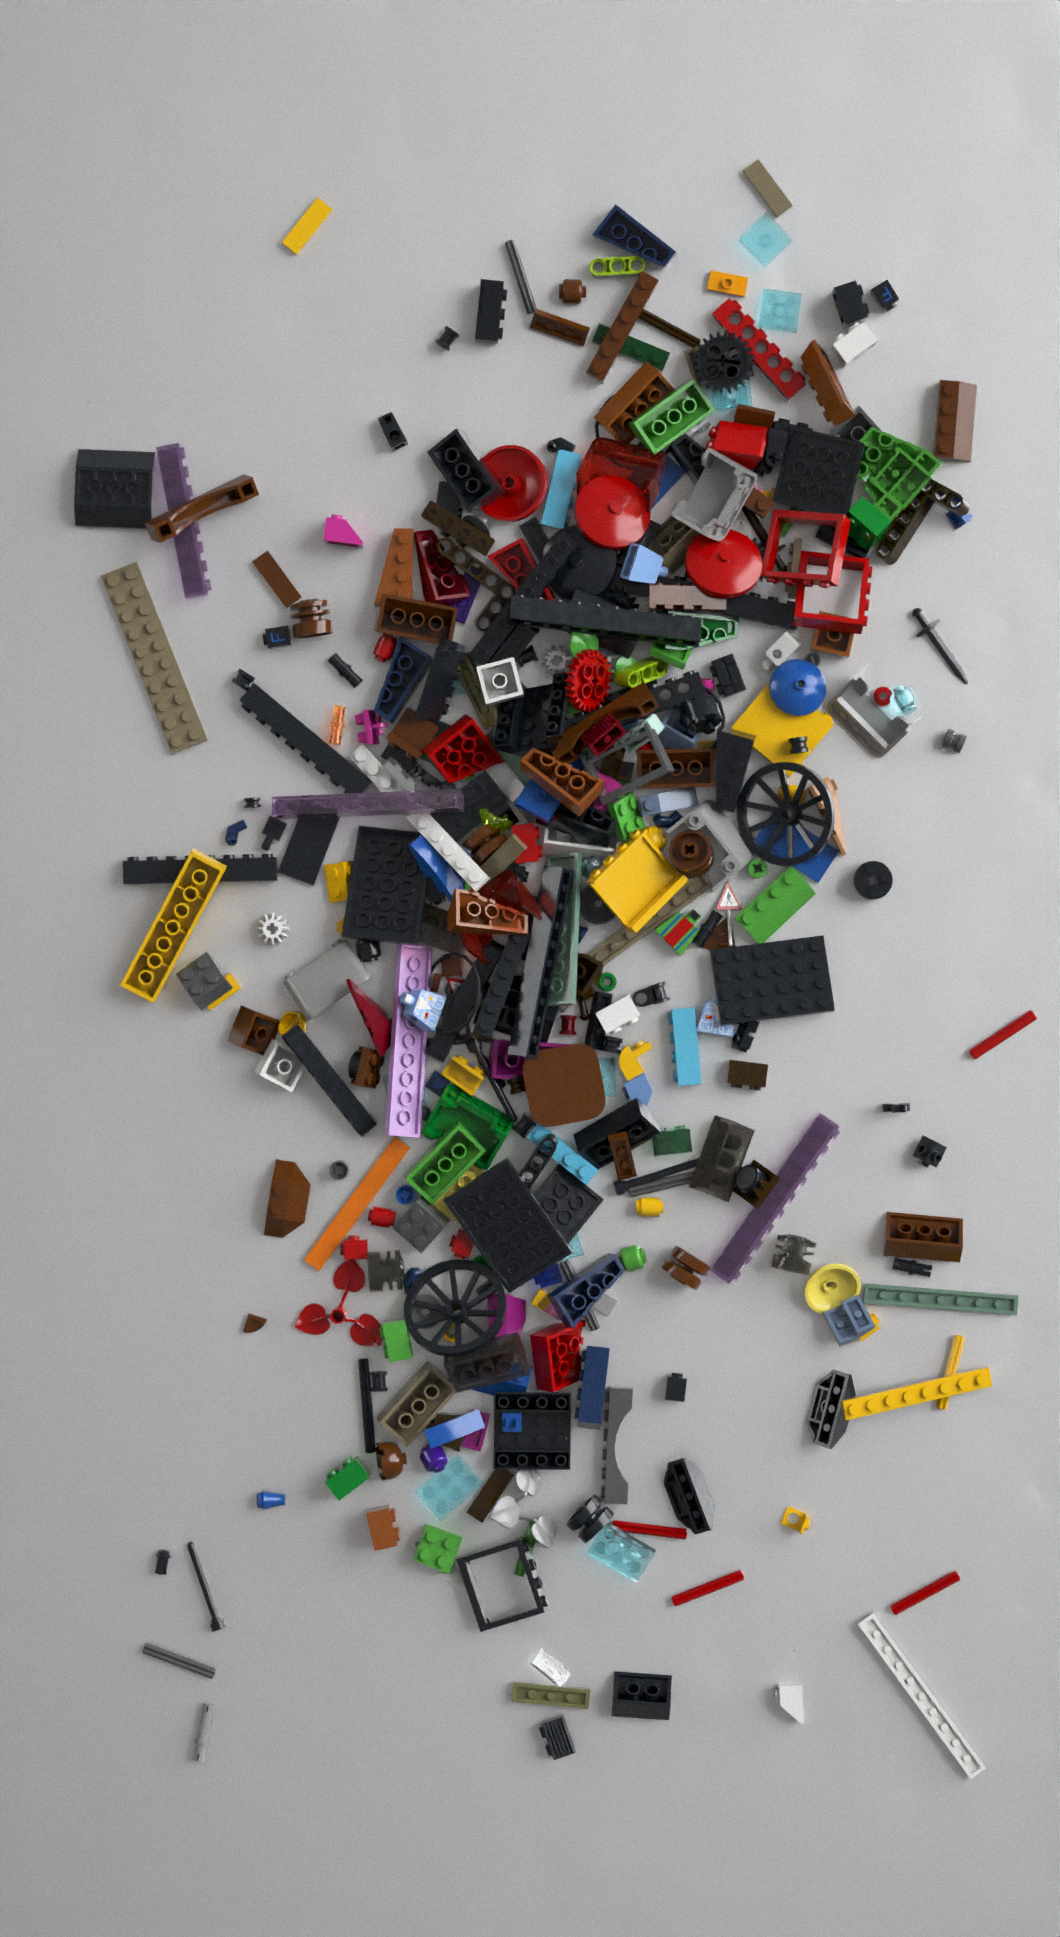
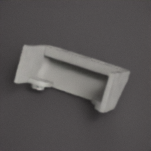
[828,663,923,758]
[666,800,754,892]

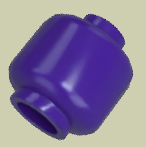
[420,1444,448,1473]

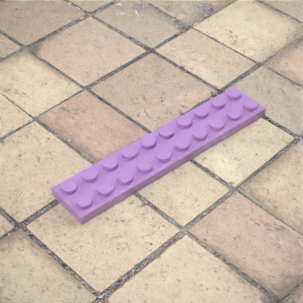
[385,944,433,1138]

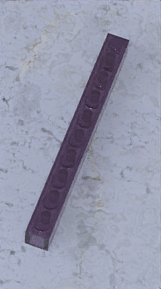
[272,789,464,820]
[710,1113,840,1284]

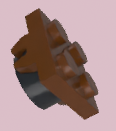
[348,1046,385,1089]

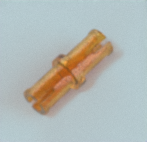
[329,705,346,745]

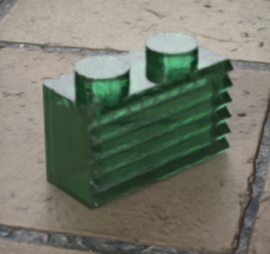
[652,1125,692,1156]

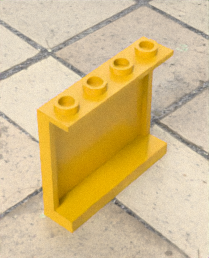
[731,683,834,778]
[586,829,688,933]

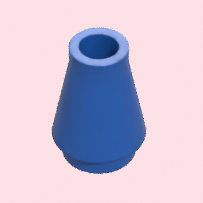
[257,1491,285,1510]

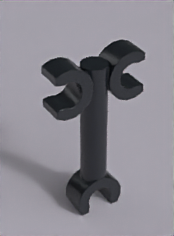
[882,1103,910,1113]

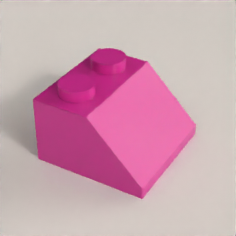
[323,514,364,548]

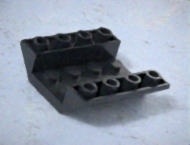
[74,449,155,529]
[493,672,569,756]
[493,1392,571,1470]

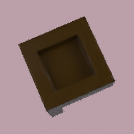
[612,761,635,782]

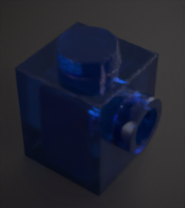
[534,1263,563,1288]

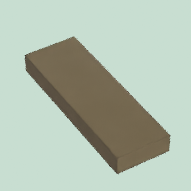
[743,159,793,217]
[480,833,528,885]

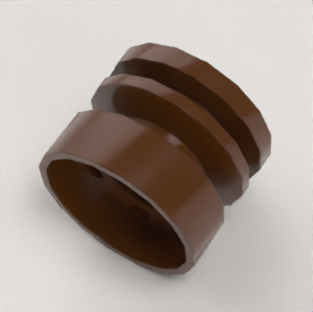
[289,599,333,639]

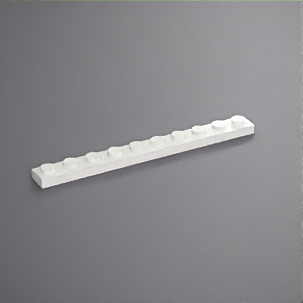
[349,744,490,892]
[857,1612,986,1779]

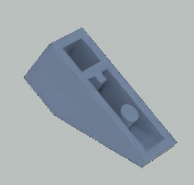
[638,787,699,817]

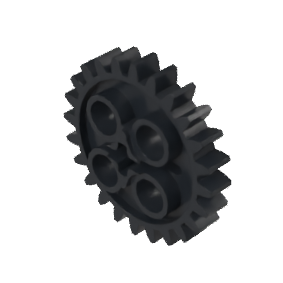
[692,331,756,394]

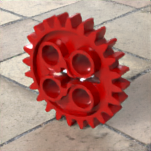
[564,649,612,712]

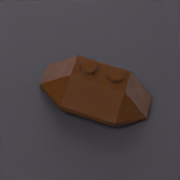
[264,1159,311,1238]

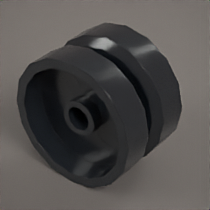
[579,885,615,925]
[566,1494,614,1543]

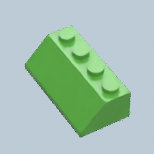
[628,379,715,455]
[734,866,816,944]
[404,1120,486,1205]

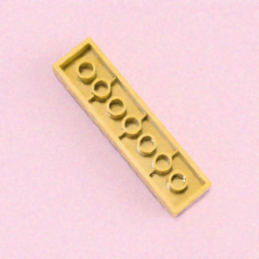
[120,848,227,1003]

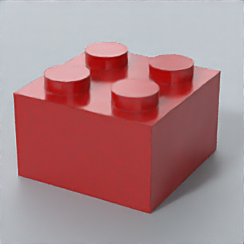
[511,823,542,864]

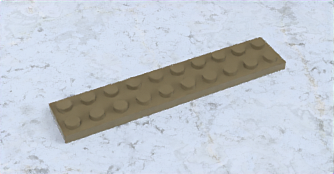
[101,562,208,754]

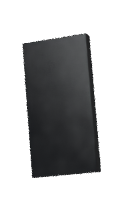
[278,800,341,886]

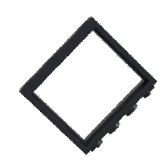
[456,1536,549,1632]

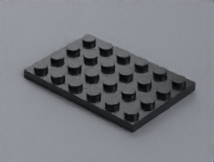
[341,826,429,946]
[709,935,835,1026]
[443,1158,573,1293]

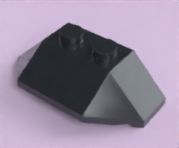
[806,1369,856,1449]
[663,1457,715,1535]

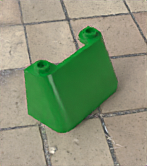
[420,1084,514,1171]

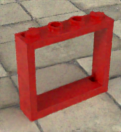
[760,509,851,589]
[792,550,872,634]

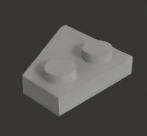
[383,761,421,798]

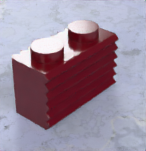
[580,714,627,758]

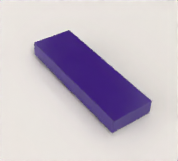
[451,565,480,624]

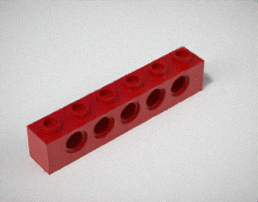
[712,298,806,401]

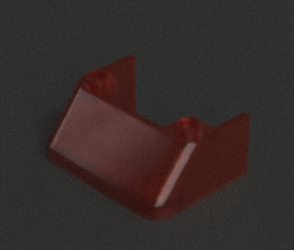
[576,437,666,513]
[460,870,543,964]

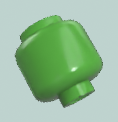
[617,1245,647,1272]

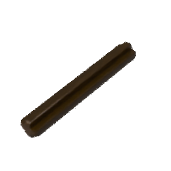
[639,309,701,348]

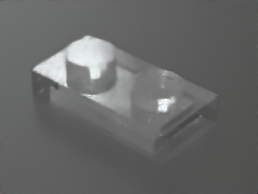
[530,1648,572,1688]

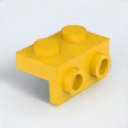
[324,861,353,903]
[441,1054,486,1096]

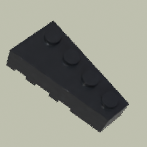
[716,725,756,813]
[535,803,616,848]

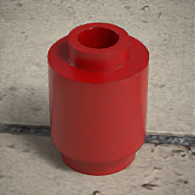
[372,633,397,663]
[368,1206,396,1228]

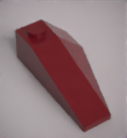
[414,530,470,606]
[346,979,392,1057]

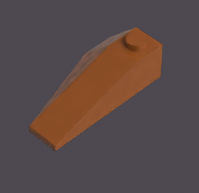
[447,889,528,935]

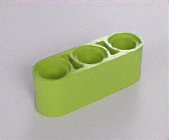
[589,256,645,278]
[615,657,668,688]

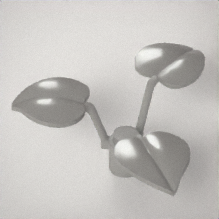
[489,1469,556,1548]

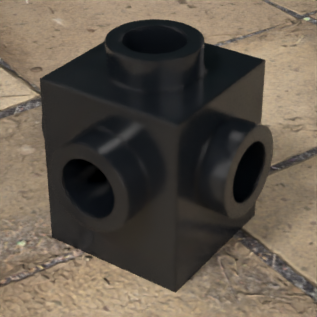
[912,1135,947,1168]

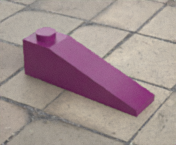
[489,1038,570,1079]
[487,1294,526,1375]

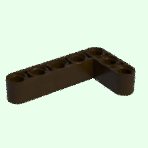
[876,479,970,565]
[435,538,516,632]

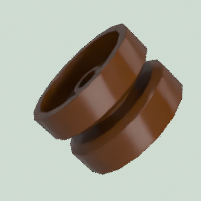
[462,821,508,867]
[669,830,714,878]
[661,1245,711,1290]

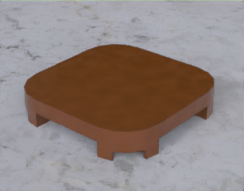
[522,1044,606,1127]

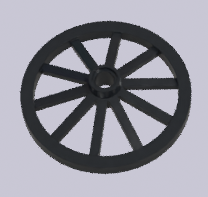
[737,762,835,866]
[404,1259,507,1357]

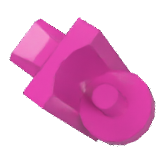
[355,710,388,745]

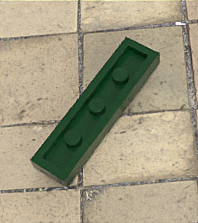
[592,323,670,371]

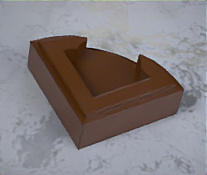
[430,973,442,993]
[243,1313,267,1333]

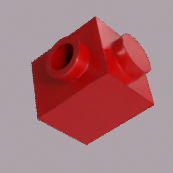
[449,1229,474,1259]
[340,1236,368,1260]

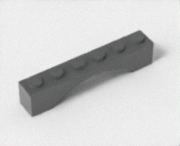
[601,1386,633,1504]

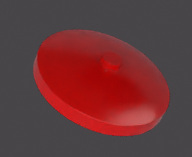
[481,445,548,522]
[574,476,651,550]
[685,529,762,598]

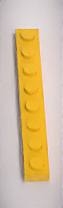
[841,1367,992,1420]

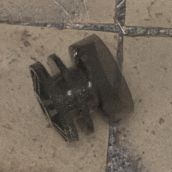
[771,1234,817,1275]
[367,1250,405,1292]

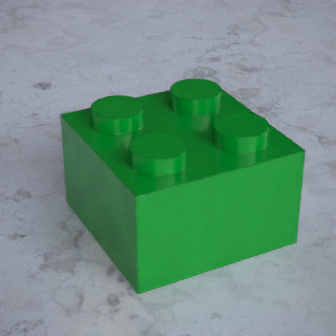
[848,496,892,552]
[325,1456,371,1501]

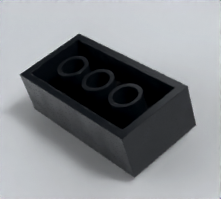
[430,770,509,842]

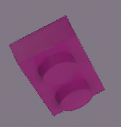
[462,1409,490,1452]

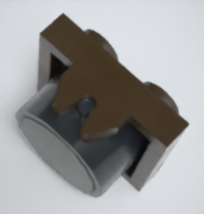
[732,1160,780,1209]

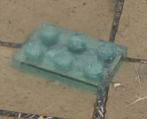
[415,1454,484,1521]
[587,1522,656,1583]

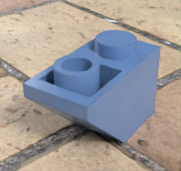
[622,1074,652,1106]

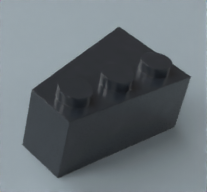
[475,279,507,344]

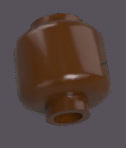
[559,279,586,304]

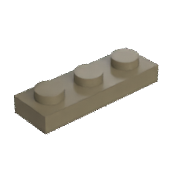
[784,538,802,599]

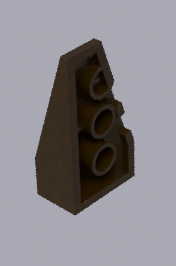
[521,946,604,1001]

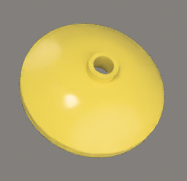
[804,1264,861,1314]

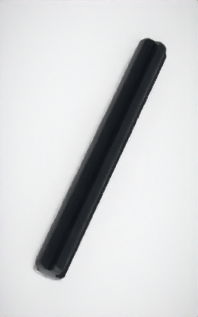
[358,1358,376,1453]

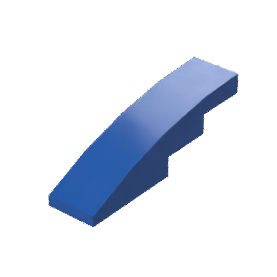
[408,835,465,903]

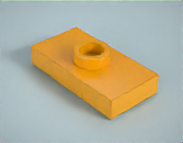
[707,270,748,297]

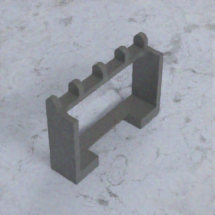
[581,723,675,805]

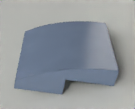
[823,1294,875,1347]

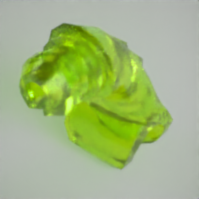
[479,808,513,831]

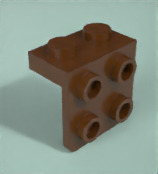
[386,708,439,760]

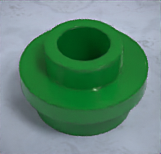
[598,972,617,992]

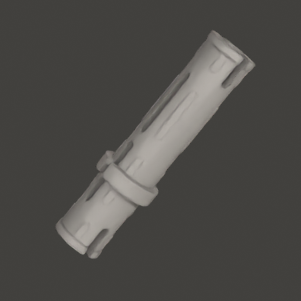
[192,1703,215,1762]

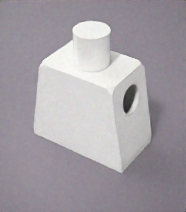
[760,630,802,671]

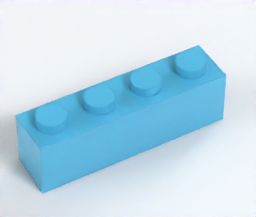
[541,449,584,530]
[668,1007,701,1086]
[526,1123,598,1185]

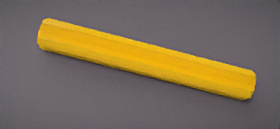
[936,1335,965,1410]

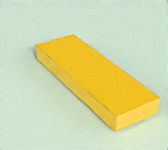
[282,197,333,255]

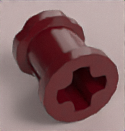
[559,1015,577,1035]

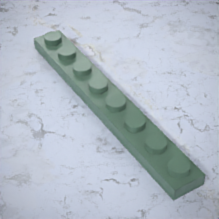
[863,1283,1018,1315]

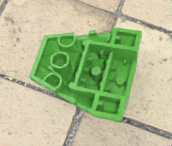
[858,427,942,521]

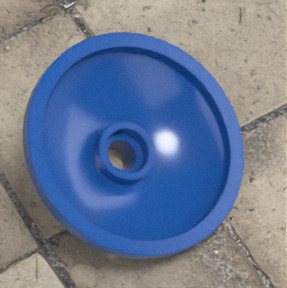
[769,659,826,716]

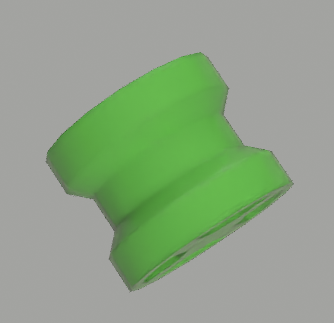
[748,859,767,878]

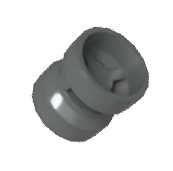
[942,728,967,753]
[329,1160,349,1180]

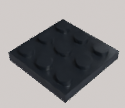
[534,1164,604,1244]

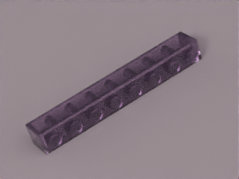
[156,443,212,600]

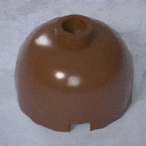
[376,1442,407,1481]

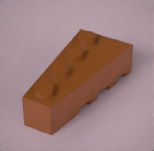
[374,528,414,607]
[520,748,605,816]

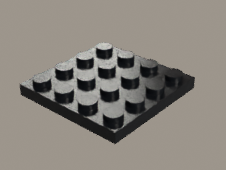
[772,426,866,517]

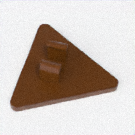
[703,917,736,950]

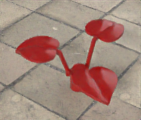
[295,1259,382,1346]

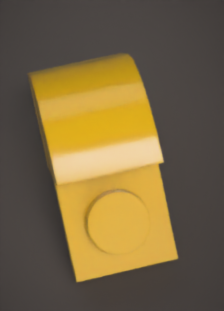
[619,1040,652,1081]

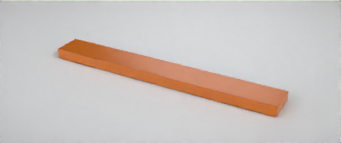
[304,1137,410,1271]

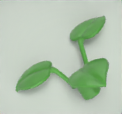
[567,632,637,714]

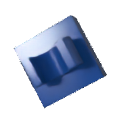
[946,504,972,529]
[502,1412,522,1432]

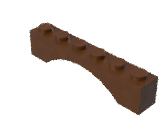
[586,271,659,384]
[145,474,259,543]
[551,682,660,764]

